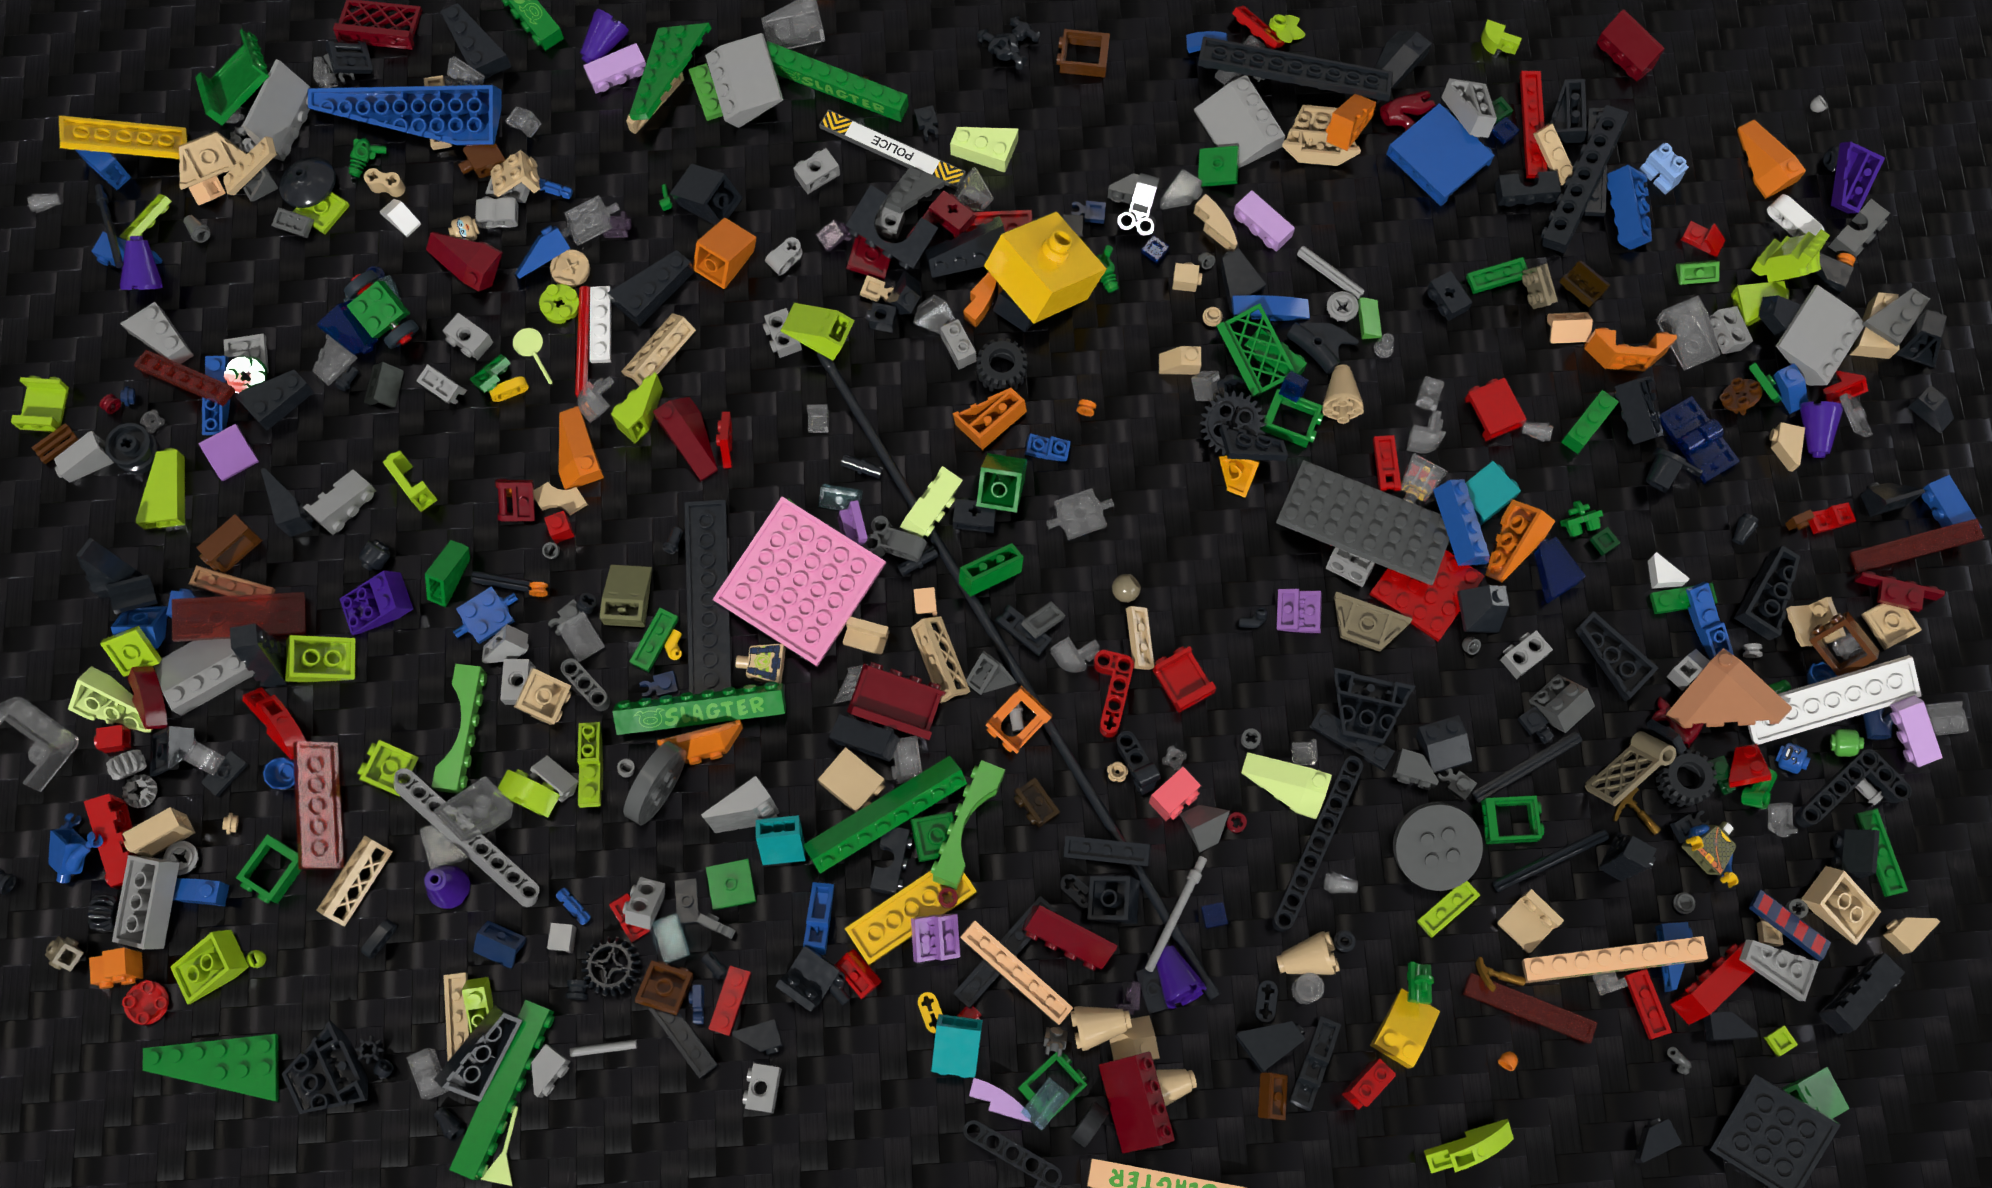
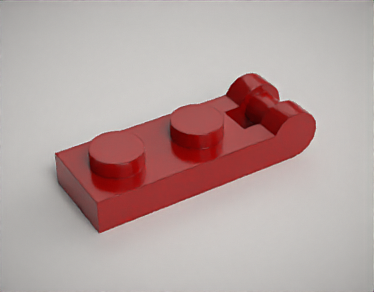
[1373,435,1401,492]

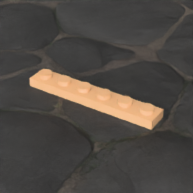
[960,921,1073,1025]

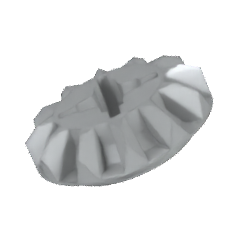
[229,123,256,153]
[1327,291,1359,322]
[122,774,157,808]
[163,841,199,876]

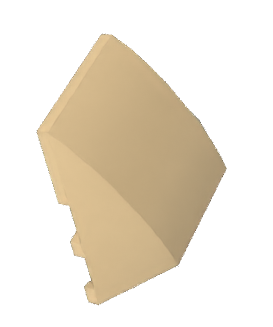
[1282,105,1361,166]

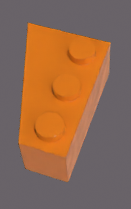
[1326,94,1376,151]
[953,388,1027,450]

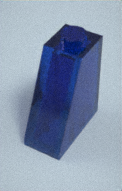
[317,300,379,355]
[1534,537,1586,603]

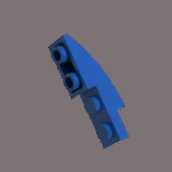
[202,356,231,435]
[1686,582,1734,660]

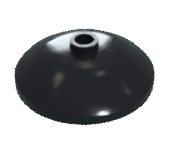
[279,157,336,208]

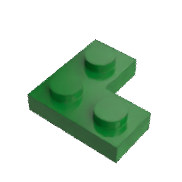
[470,354,511,393]

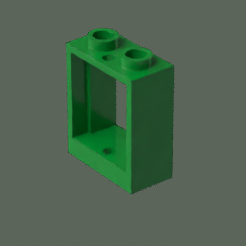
[1261,389,1324,448]
[1481,796,1544,844]
[236,834,308,904]
[1018,1052,1087,1122]

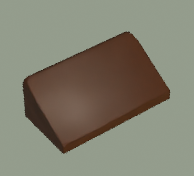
[1258,1073,1288,1120]

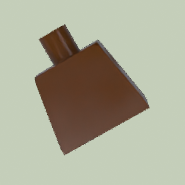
[458,143,505,178]

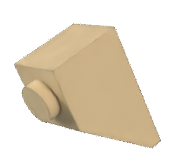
[1159,346,1201,375]
[1770,422,1805,472]
[1883,918,1940,954]

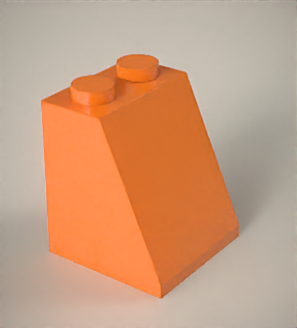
[693,218,757,289]

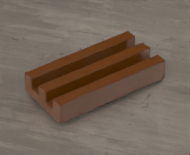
[31,423,79,464]

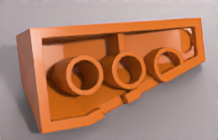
[1737,120,1806,199]
[559,406,604,490]
[1485,500,1555,583]

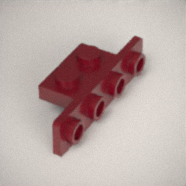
[1854,571,1945,612]

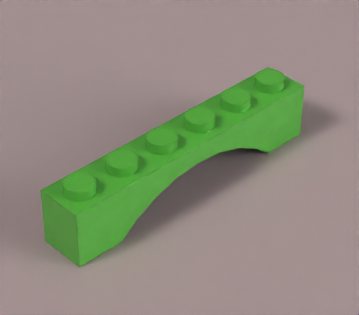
[432,664,487,794]
[930,760,1005,890]

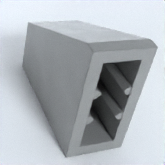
[54,431,114,483]

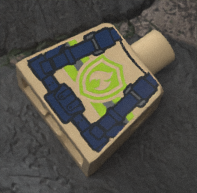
[736,644,786,684]

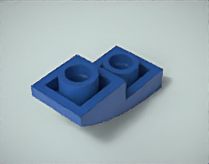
[1186,31,1228,53]
[1025,433,1071,461]

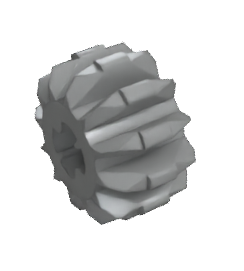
[106,750,147,780]

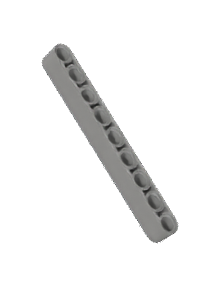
[393,768,539,907]

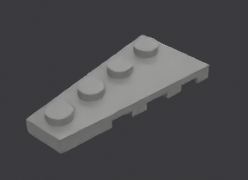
[1739,940,1819,1001]

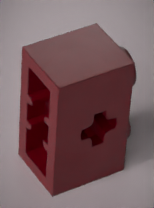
[929,191,974,237]

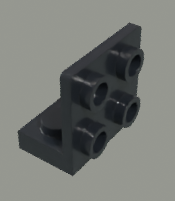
[776,945,840,1012]

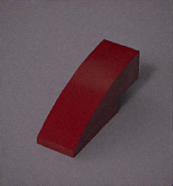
[128,666,168,729]

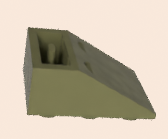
[600,565,652,627]

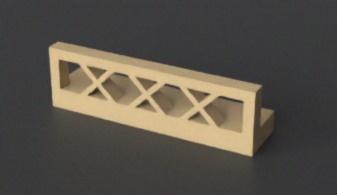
[621,313,696,386]
[911,616,970,703]
[317,836,393,927]

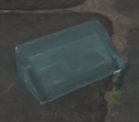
[818,484,863,510]
[652,914,690,963]
[1020,1078,1069,1130]

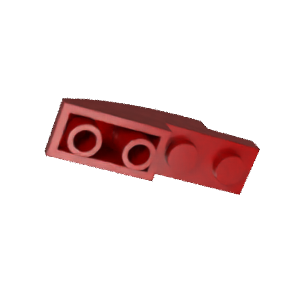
[242,687,310,760]

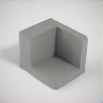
[547,923,577,953]

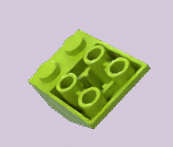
[780,303,855,360]
[611,372,663,443]

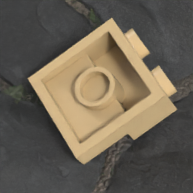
[514,668,571,725]

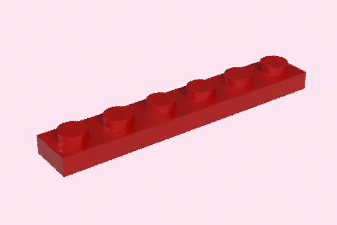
[1520,71,1547,178]

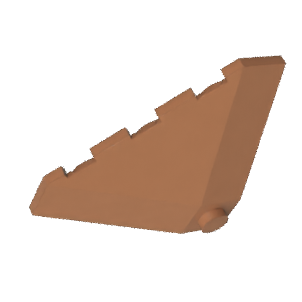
[1666,648,1792,728]

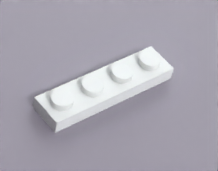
[590,286,611,363]

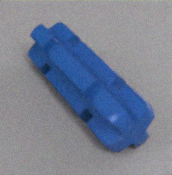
[539,178,573,199]
[556,888,591,925]

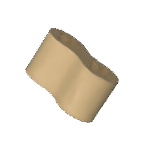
[364,168,405,197]

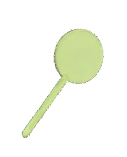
[513,328,553,384]

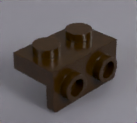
[1559,260,1610,307]
[1013,778,1060,827]

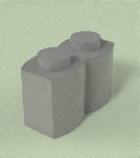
[476,196,519,228]

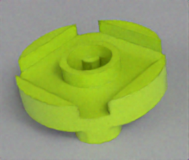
[539,284,579,324]

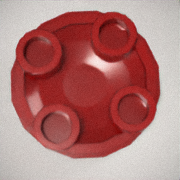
[122,980,169,1025]

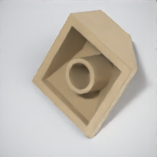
[1109,1016,1160,1061]

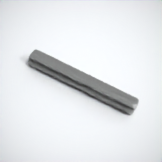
[1297,246,1364,299]

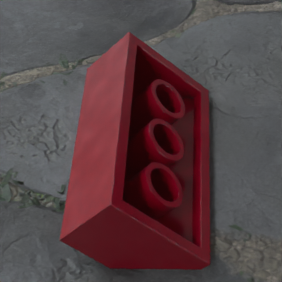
[1022,905,1117,971]

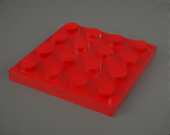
[1369,550,1485,642]

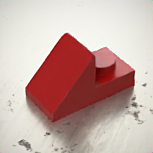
[1681,221,1725,257]
[1823,371,1868,403]

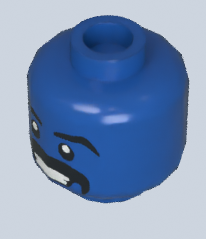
[1775,743,1811,774]

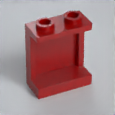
[1465,378,1527,441]
[1153,646,1216,713]
[1342,1059,1396,1110]

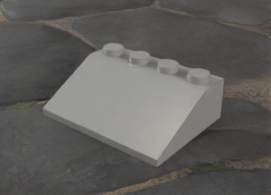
[705,33,783,128]
[242,60,311,161]
[1194,75,1285,168]
[1776,285,1864,386]
[154,621,255,716]
[701,776,780,833]

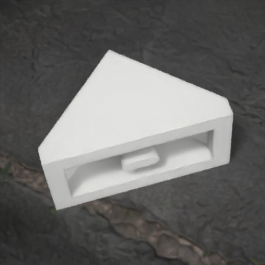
[380,199,421,237]
[1648,552,1690,589]

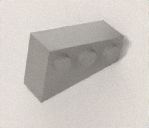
[120,302,194,366]

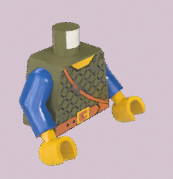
[1681,821,1739,888]

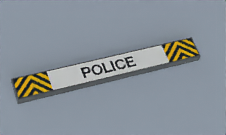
[819,109,966,190]

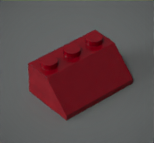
[1597,9,1665,82]

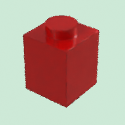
[544,511,575,543]
[94,725,131,753]

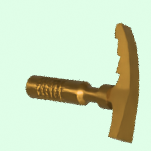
[1613,787,1661,835]
[1476,957,1526,992]

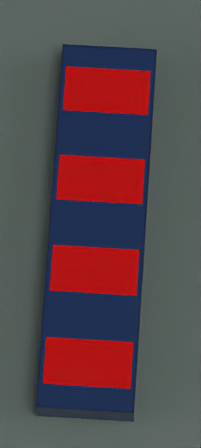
[1749,890,1831,961]

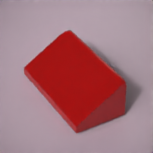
[835,949,882,999]

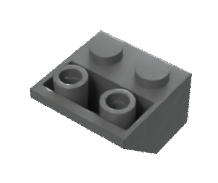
[1529,674,1595,733]

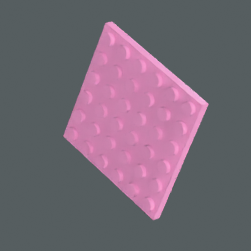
[713,497,886,667]

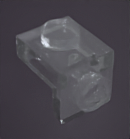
[1416,376,1444,412]
[1768,802,1798,837]

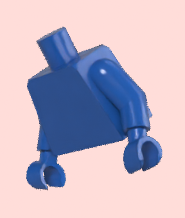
[48,813,103,883]

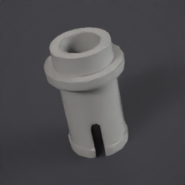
[1009,704,1025,732]
[1855,778,1883,805]

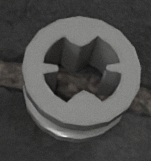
[1742,643,1763,658]

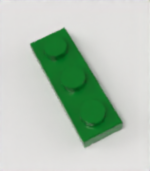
[1466,257,1528,294]
[1650,583,1718,614]
[629,608,679,672]

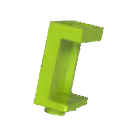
[383,451,438,512]

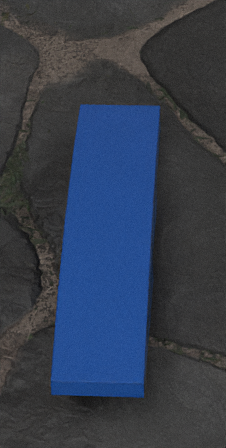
[1232,295,1310,321]

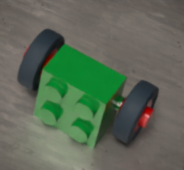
[344,270,419,349]

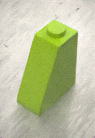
[1731,281,1789,327]

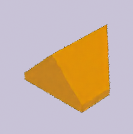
[1219,456,1260,498]

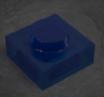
[1491,117,1519,145]
[1141,235,1169,263]
[1201,902,1228,929]

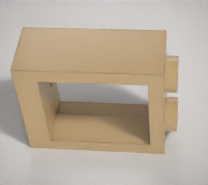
[123,807,195,857]

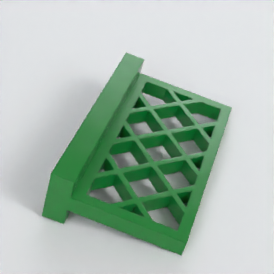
[1216,303,1297,398]

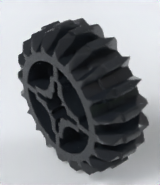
[581,937,641,996]

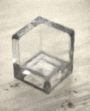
[1191,371,1220,401]
[807,405,829,433]
[1291,739,1318,765]

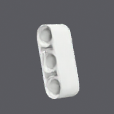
[1767,194,1824,237]

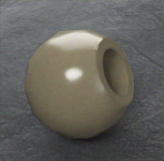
[1112,574,1141,602]

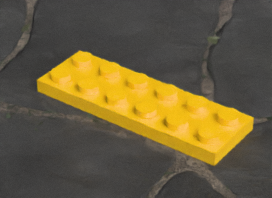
[59,116,187,159]
[845,871,977,965]

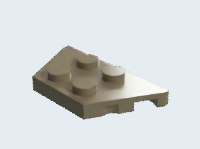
[1334,592,1412,652]

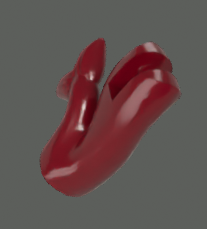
[1380,91,1436,132]
[1652,696,1704,749]

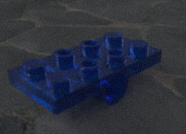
[1660,396,1740,483]

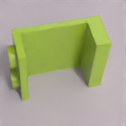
[11,376,69,432]

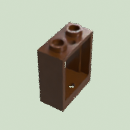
[1057,29,1110,77]
[197,514,263,573]
[1809,612,1879,676]

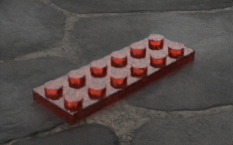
[172,592,306,642]
[293,741,344,869]

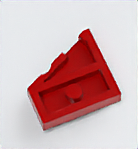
[716,412,732,468]
[1729,744,1772,788]

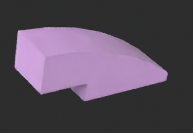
[969,1078,1033,1123]

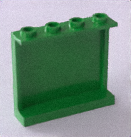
[195,29,269,125]

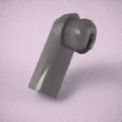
[1667,1047,1692,1075]

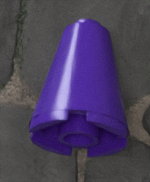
[580,9,629,63]
[120,236,163,290]
[1800,401,1843,458]
[424,866,470,909]
[1156,944,1207,1009]

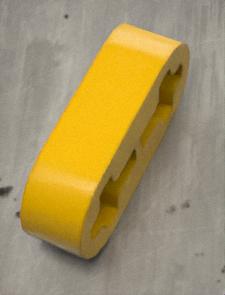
[489,376,529,402]
[918,992,943,1034]

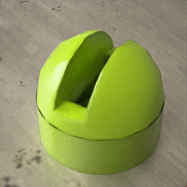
[246,950,266,968]

